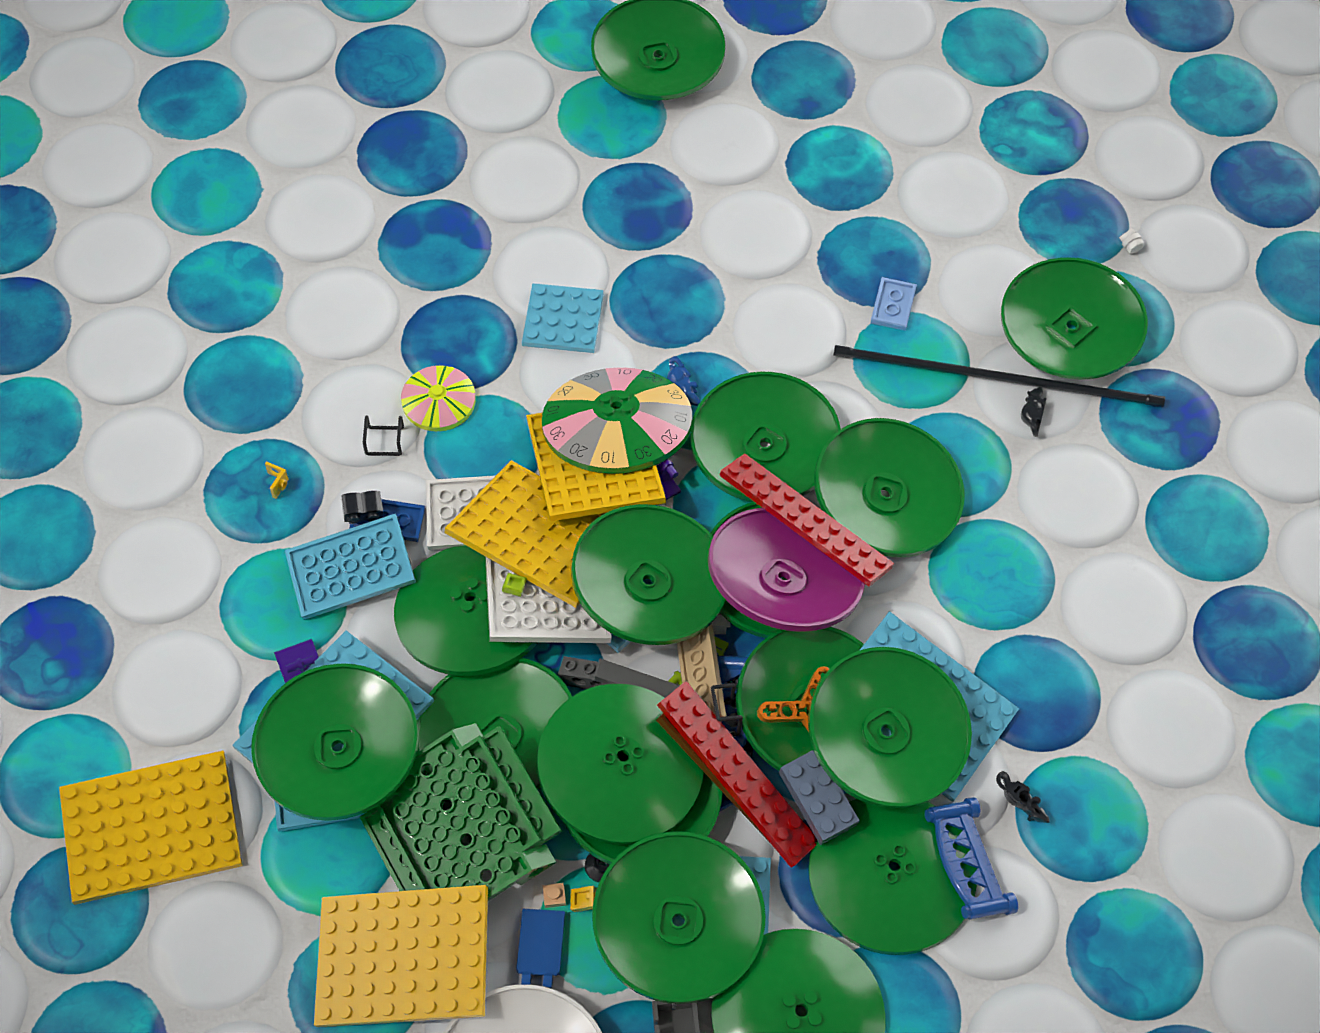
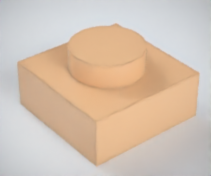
[542,883,566,908]

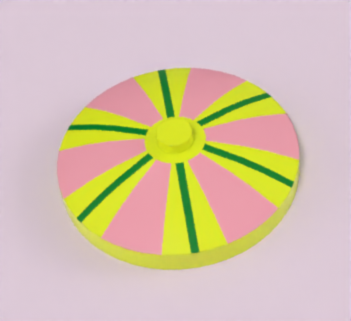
[401,366,476,432]

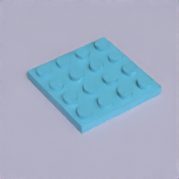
[522,283,604,353]

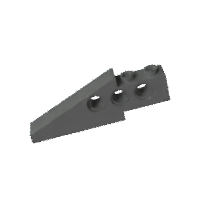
[558,656,680,698]

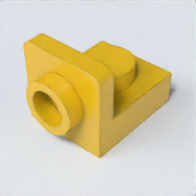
[571,886,597,912]

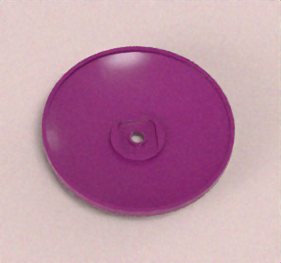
[708,508,865,631]

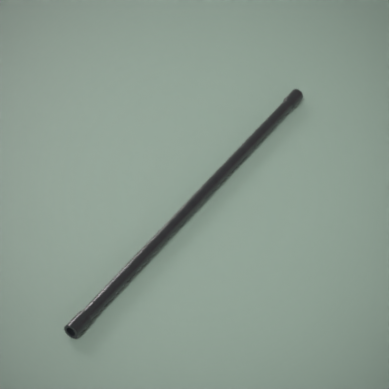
[833,345,1165,407]

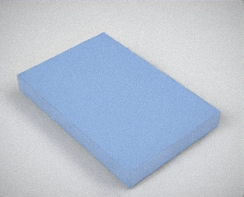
[870,277,917,331]

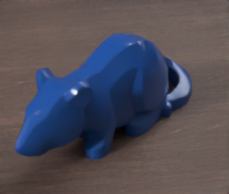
[667,356,700,406]

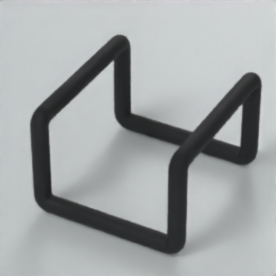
[362,415,404,456]
[711,683,743,736]

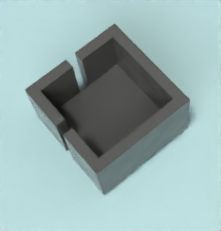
[652,1001,700,1033]

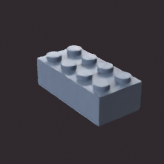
[779,750,859,845]

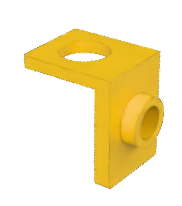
[265,462,289,499]

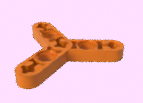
[757,666,829,732]

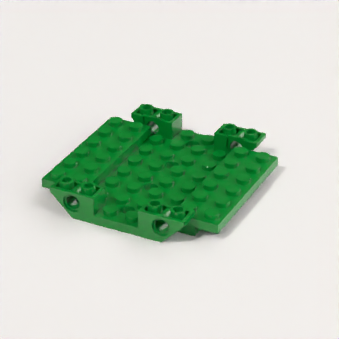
[360,723,562,901]

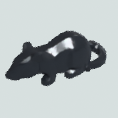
[1021,387,1047,437]
[996,771,1050,823]

